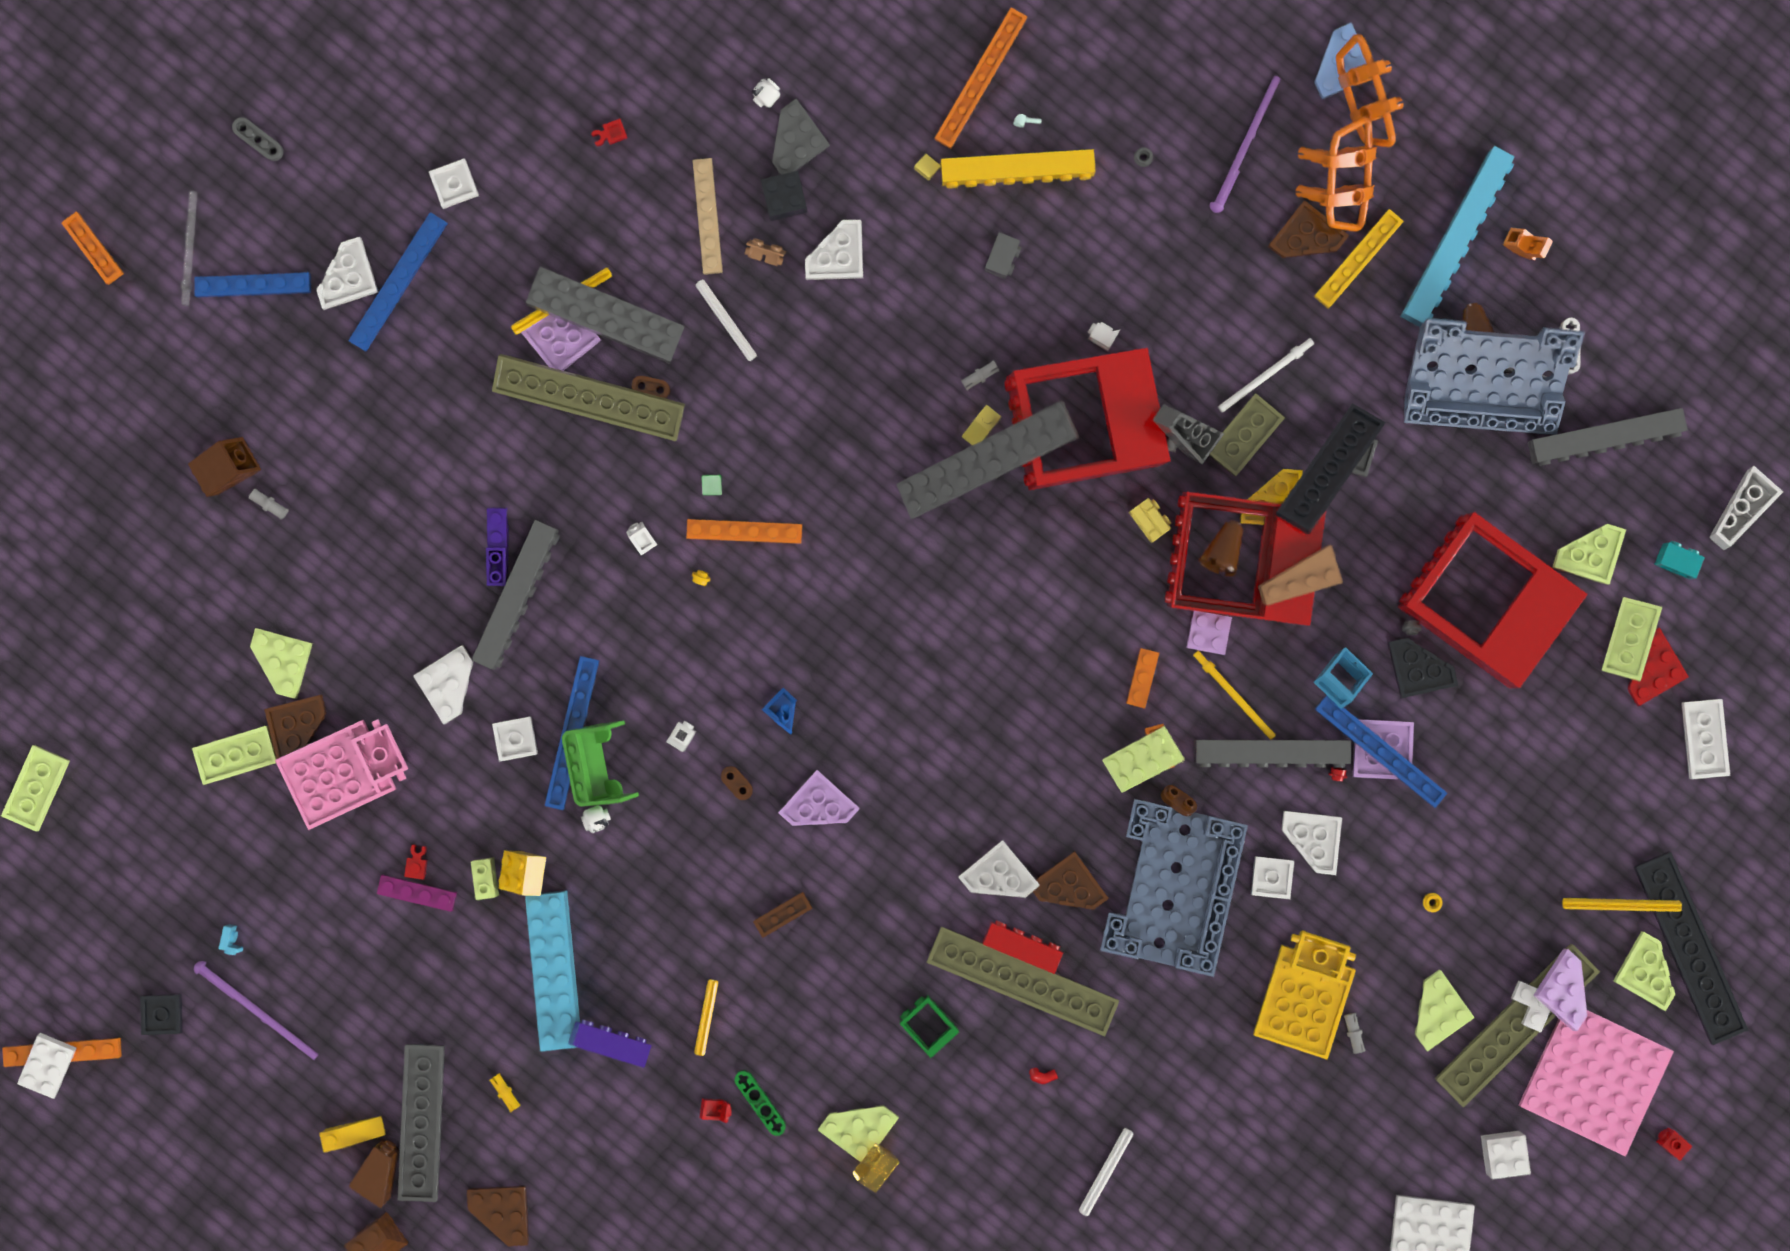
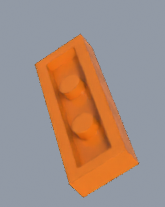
[1126,648,1159,709]

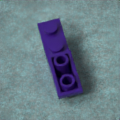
[486,507,509,586]

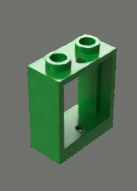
[899,995,959,1058]

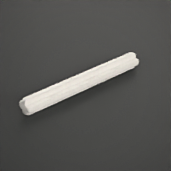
[696,280,757,361]
[1079,1128,1133,1216]

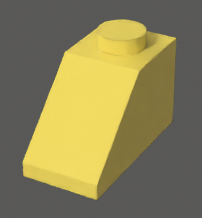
[962,405,1001,446]

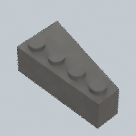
[1153,404,1224,464]

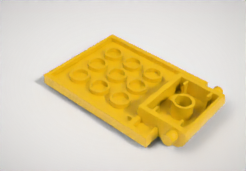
[1253,930,1356,1059]

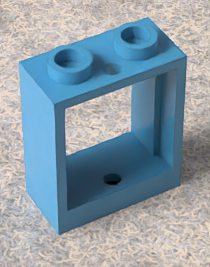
[1314,647,1373,709]

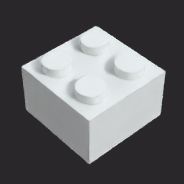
[1481,1131,1531,1179]

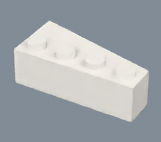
[1709,466,1783,550]

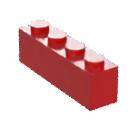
[982,920,1063,974]

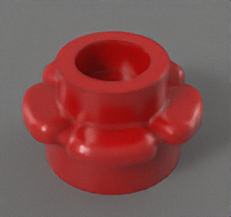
[1328,767,1348,781]

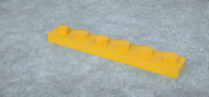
[1314,209,1404,309]

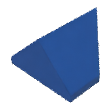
[762,688,797,735]

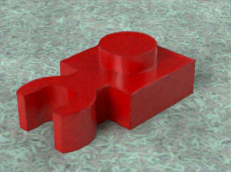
[591,119,628,146]
[404,844,428,879]

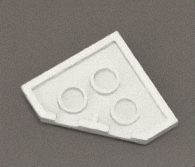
[805,220,863,280]
[316,237,378,310]
[414,645,474,724]
[1281,811,1342,875]
[959,840,1040,898]

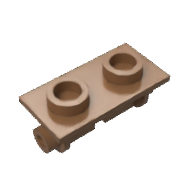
[745,239,786,266]

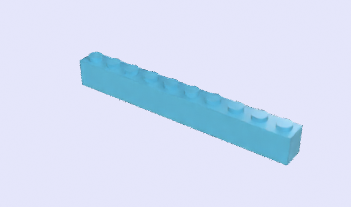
[1400,146,1514,327]

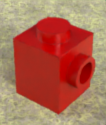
[1656,1127,1693,1161]

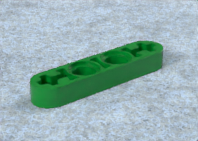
[735,1070,786,1136]

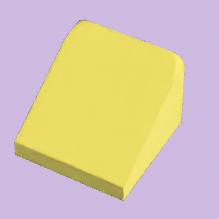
[914,154,941,181]

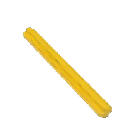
[511,268,612,334]
[1562,898,1682,912]

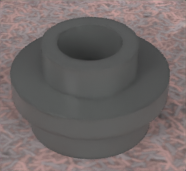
[1134,148,1153,167]
[1402,621,1422,635]

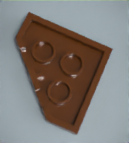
[1268,200,1349,258]
[264,695,327,759]
[1033,851,1109,910]
[467,1185,529,1247]

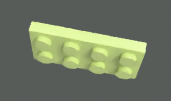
[1602,597,1662,681]
[192,726,277,785]
[1102,726,1184,793]
[1,745,70,831]

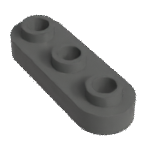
[232,118,283,161]

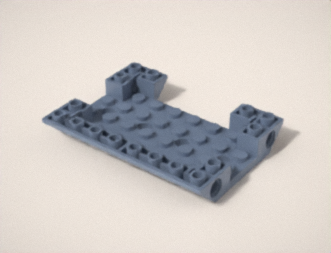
[1404,318,1584,435]
[1100,799,1248,977]

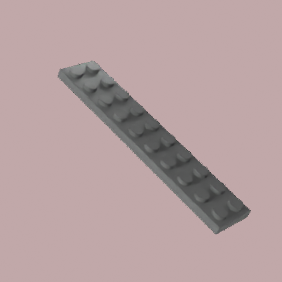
[896,401,1078,519]

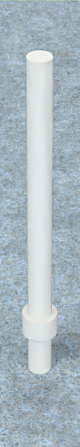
[1218,338,1314,412]

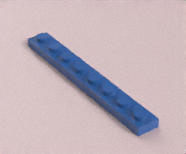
[348,212,448,351]
[545,656,600,810]
[1314,695,1447,808]

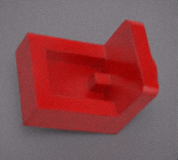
[699,1099,732,1123]

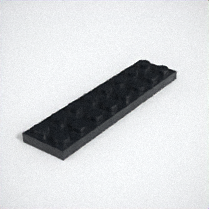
[1276,403,1386,535]

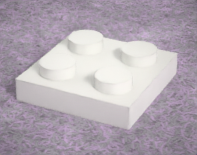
[429,158,479,209]
[492,717,538,762]
[1251,856,1294,899]

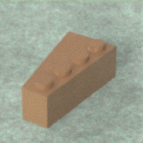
[1258,545,1342,605]

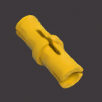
[489,1073,521,1112]

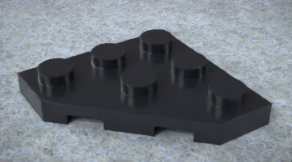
[1387,638,1458,698]

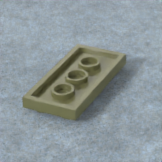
[1209,393,1285,477]

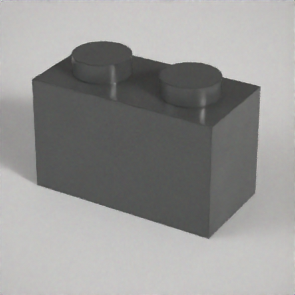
[985,232,1022,280]

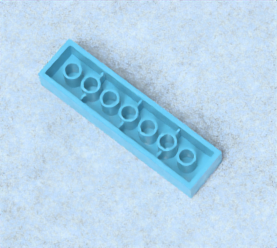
[525,890,580,1051]

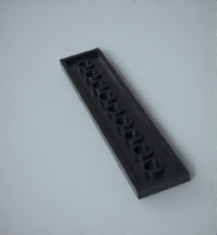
[1634,852,1748,1045]

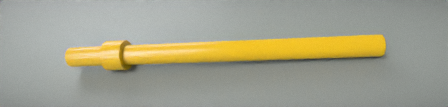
[1193,650,1276,740]

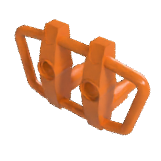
[1336,34,1403,147]
[1296,116,1377,232]

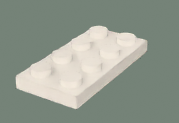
[1682,699,1730,779]

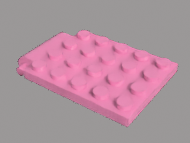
[275,719,408,830]

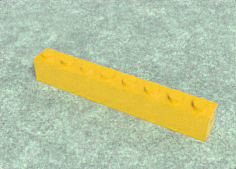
[941,149,1095,188]

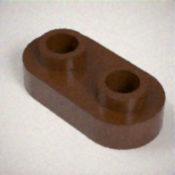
[632,376,670,398]
[721,766,753,800]
[1161,785,1197,817]

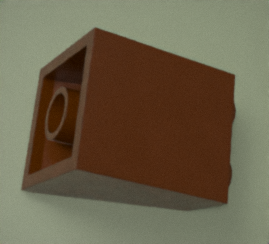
[188,437,261,497]
[348,1139,399,1208]
[344,1212,408,1251]

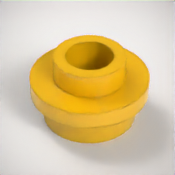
[692,570,711,586]
[1423,893,1442,912]

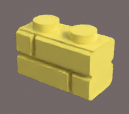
[1128,498,1171,543]

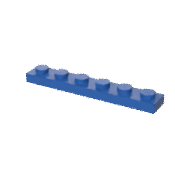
[194,273,311,297]

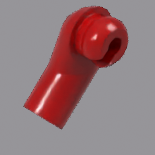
[1029,1068,1058,1084]

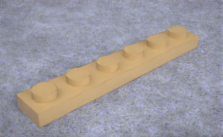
[693,158,723,275]

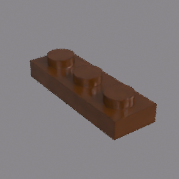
[753,892,812,938]

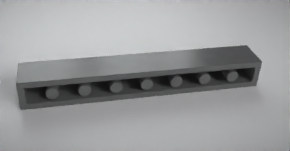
[1528,408,1688,466]
[472,520,560,670]
[1194,740,1351,767]

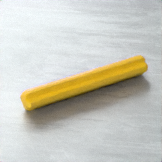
[694,979,718,1056]

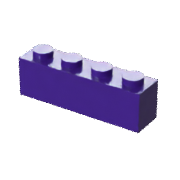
[568,1019,652,1068]

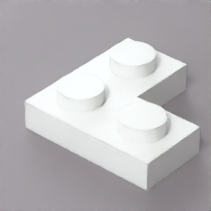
[1511,980,1550,1032]

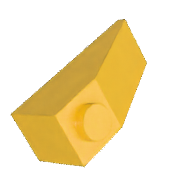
[319,1116,386,1152]

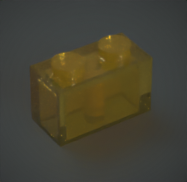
[852,1143,899,1193]

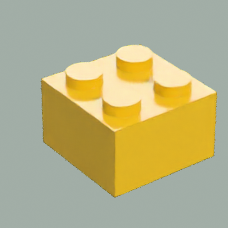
[498,850,546,896]

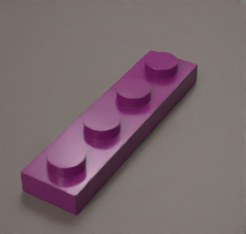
[377,875,457,912]

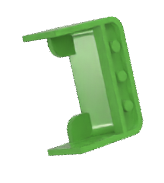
[562,721,639,806]

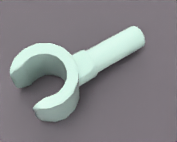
[1014,114,1041,127]

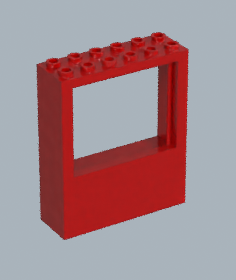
[1004,348,1171,490]
[1165,492,1326,626]
[1398,512,1588,688]

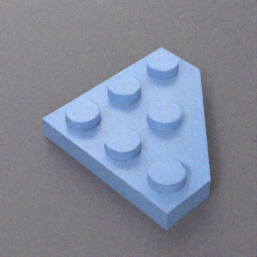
[1314,23,1366,99]

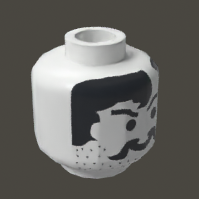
[752,78,780,107]
[581,805,611,833]

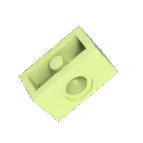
[471,857,499,900]

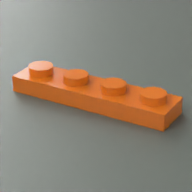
[61,211,124,285]

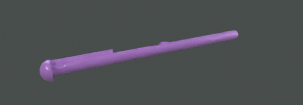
[1210,76,1280,213]
[194,961,319,1060]

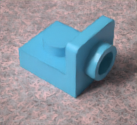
[219,924,243,955]

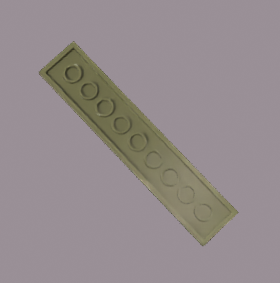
[492,354,685,441]
[927,926,1119,1036]
[1434,943,1600,1108]

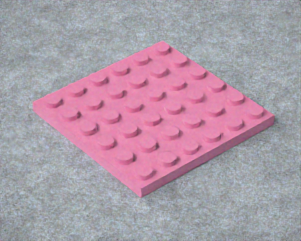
[1519,1010,1674,1156]

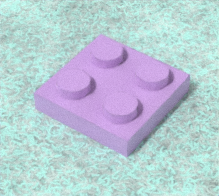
[1186,610,1232,655]

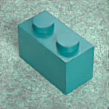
[1654,541,1705,579]

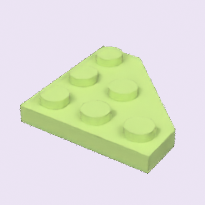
[1552,524,1626,585]
[250,628,313,699]
[1613,931,1675,1011]
[1415,970,1474,1051]
[818,1105,899,1164]

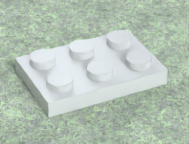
[17,1033,77,1099]

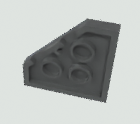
[772,99,830,175]

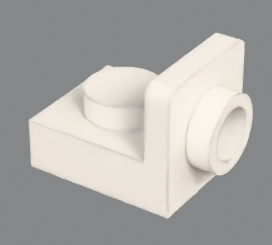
[626,522,657,555]

